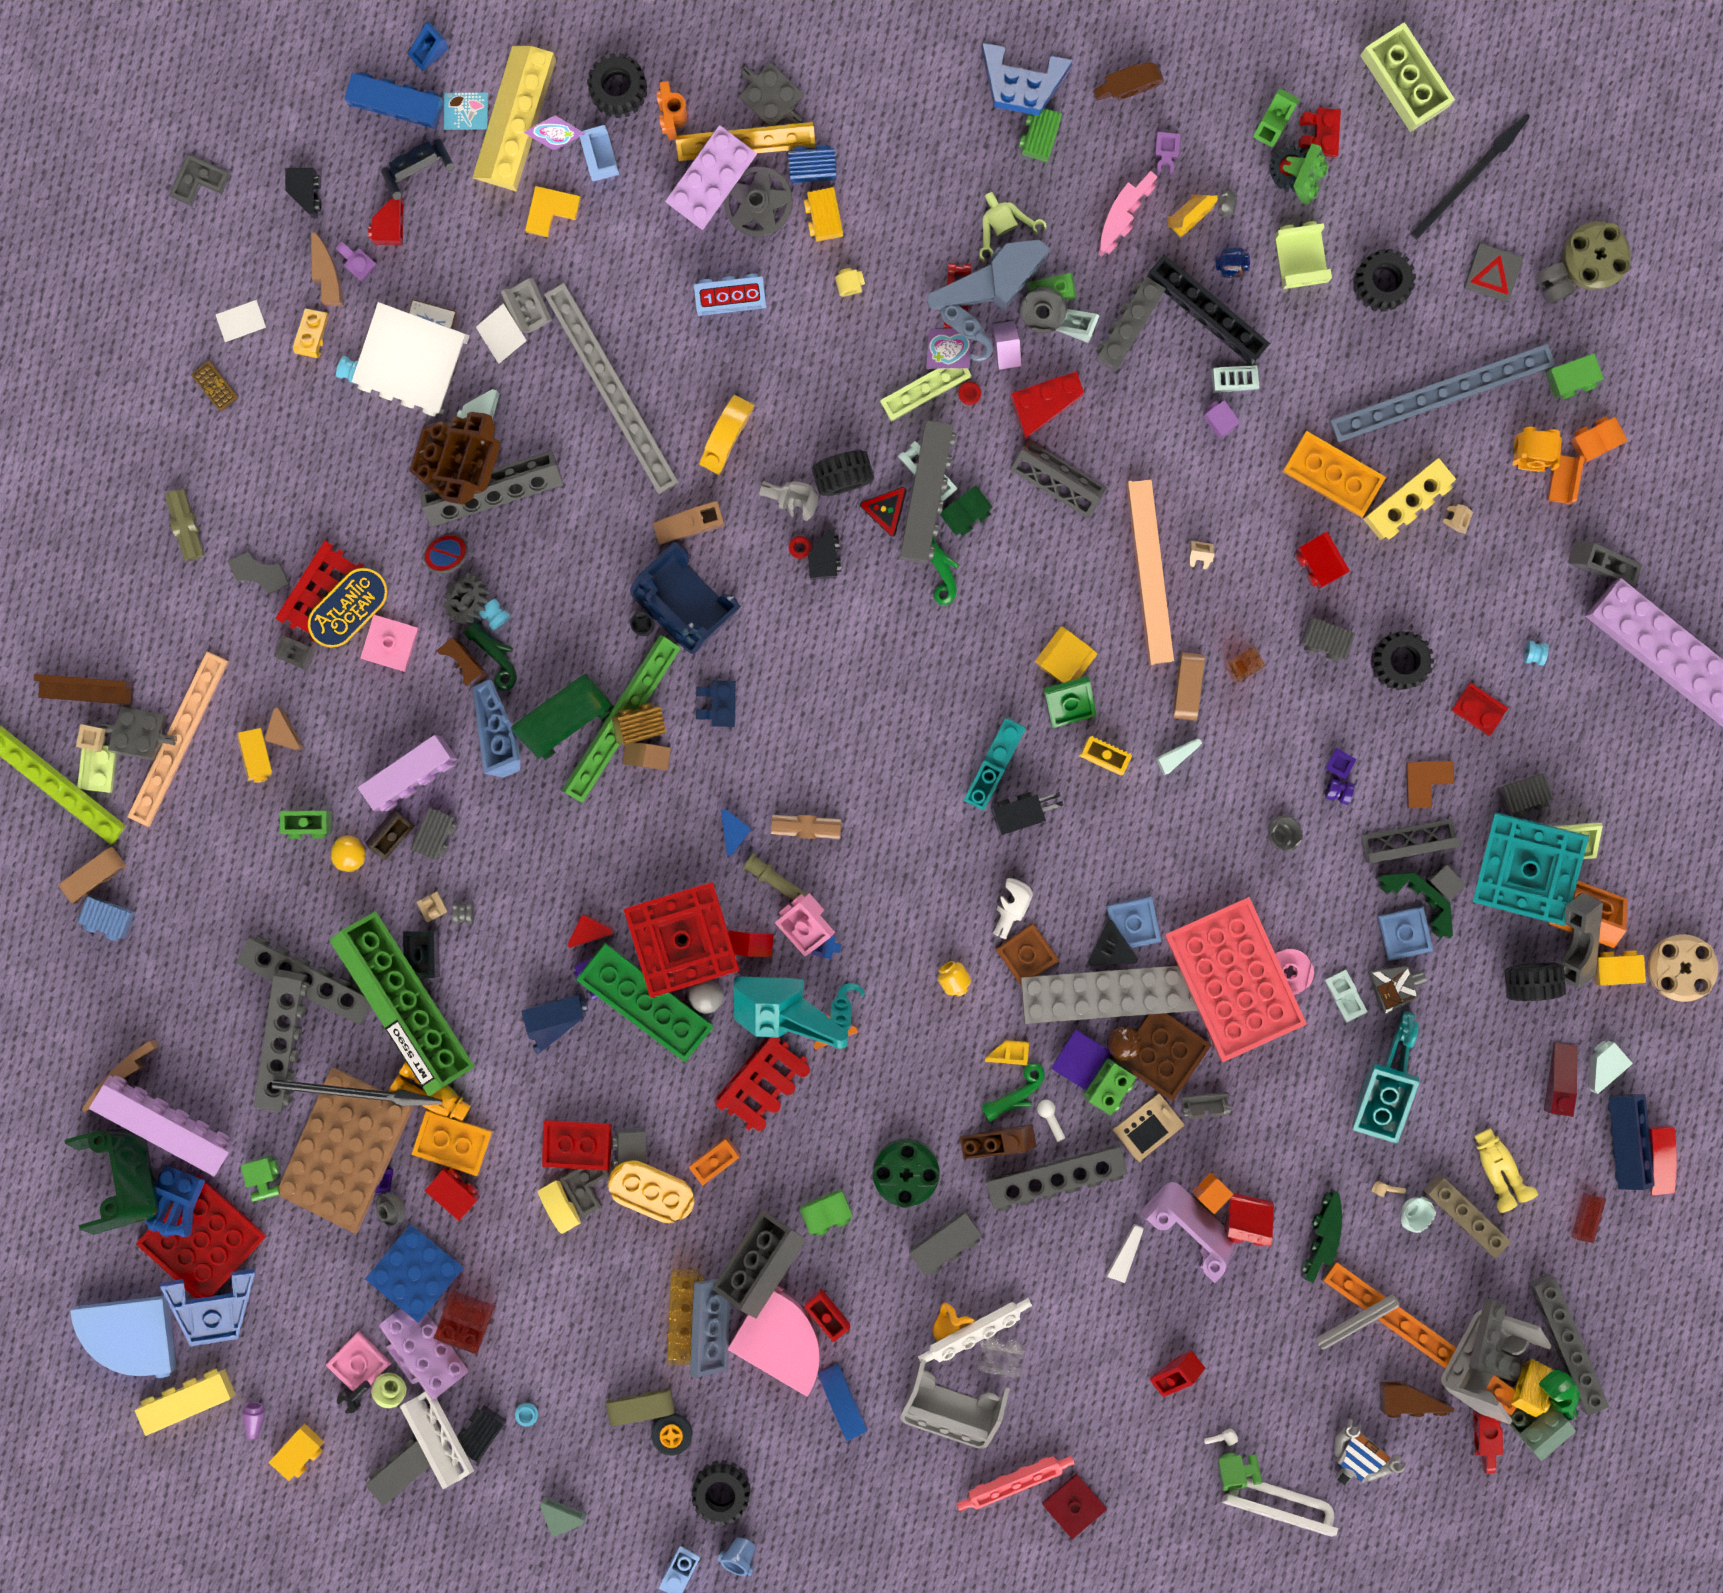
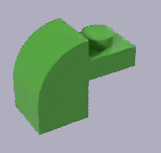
[1253,88,1300,148]

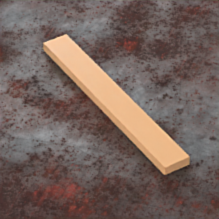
[127,651,229,827]

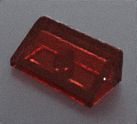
[1571,1192,1606,1243]

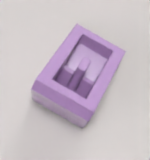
[992,321,1022,370]

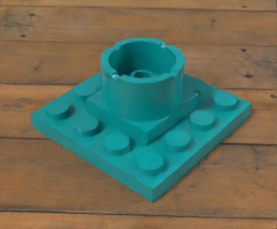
[1473,812,1589,926]

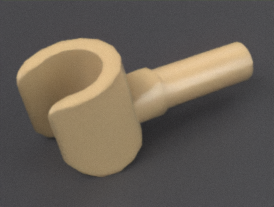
[1372,1181,1406,1197]

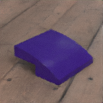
[1051,1029,1112,1091]

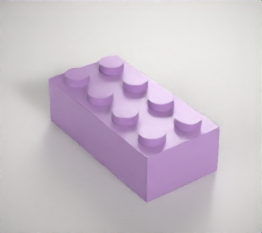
[665,125,757,230]
[358,735,457,812]

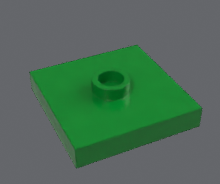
[1043,676,1097,728]

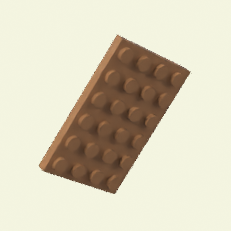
[278,1068,414,1234]

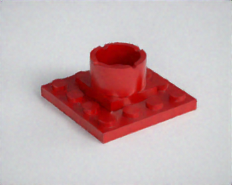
[623,882,740,998]

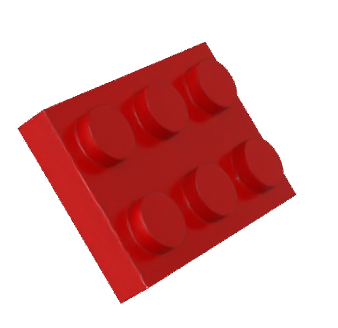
[542,1120,612,1171]

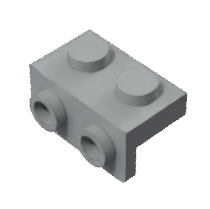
[501,278,552,333]

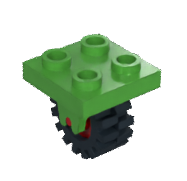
[1269,144,1328,205]

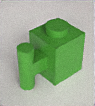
[240,1156,280,1202]
[1218,1453,1263,1492]

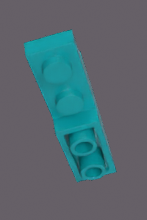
[963,717,1026,811]

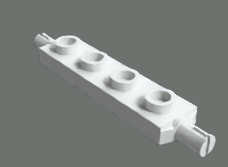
[918,1298,1032,1363]

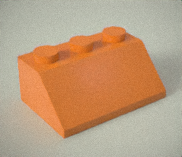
[1549,881,1628,948]

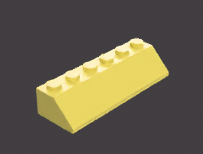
[472,46,556,192]

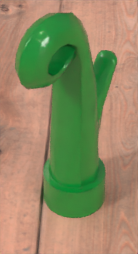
[930,536,959,606]
[980,1063,1045,1122]

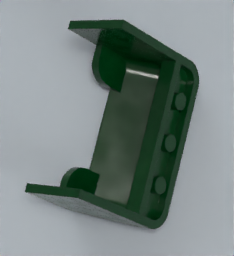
[65,1129,158,1235]

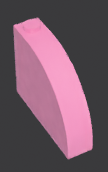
[728,1285,820,1397]

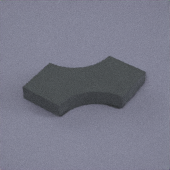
[228,552,290,594]

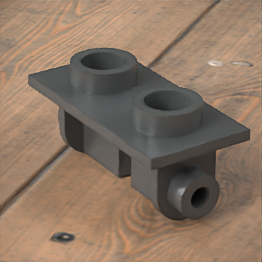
[1182,1092,1231,1120]

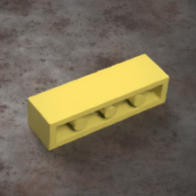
[134,1368,236,1436]

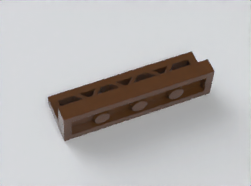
[33,674,134,705]

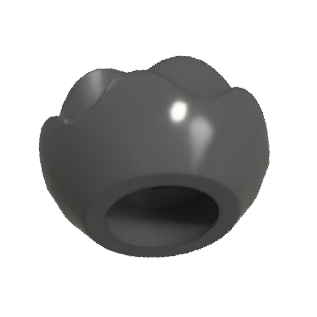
[1218,188,1237,218]

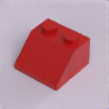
[1295,532,1350,589]

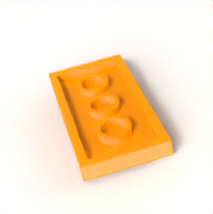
[1282,431,1386,518]

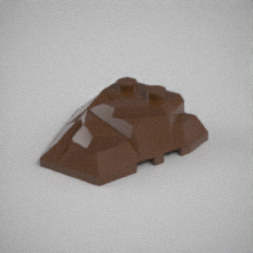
[409,412,501,505]

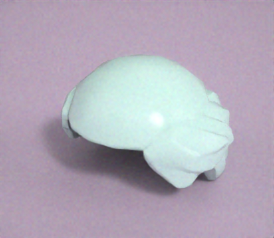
[1401,1197,1436,1233]

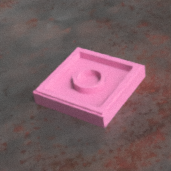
[326,1331,391,1391]

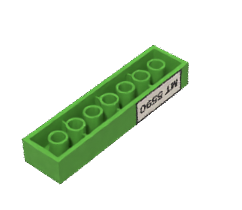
[329,911,475,1096]

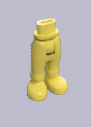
[1474,1128,1538,1213]

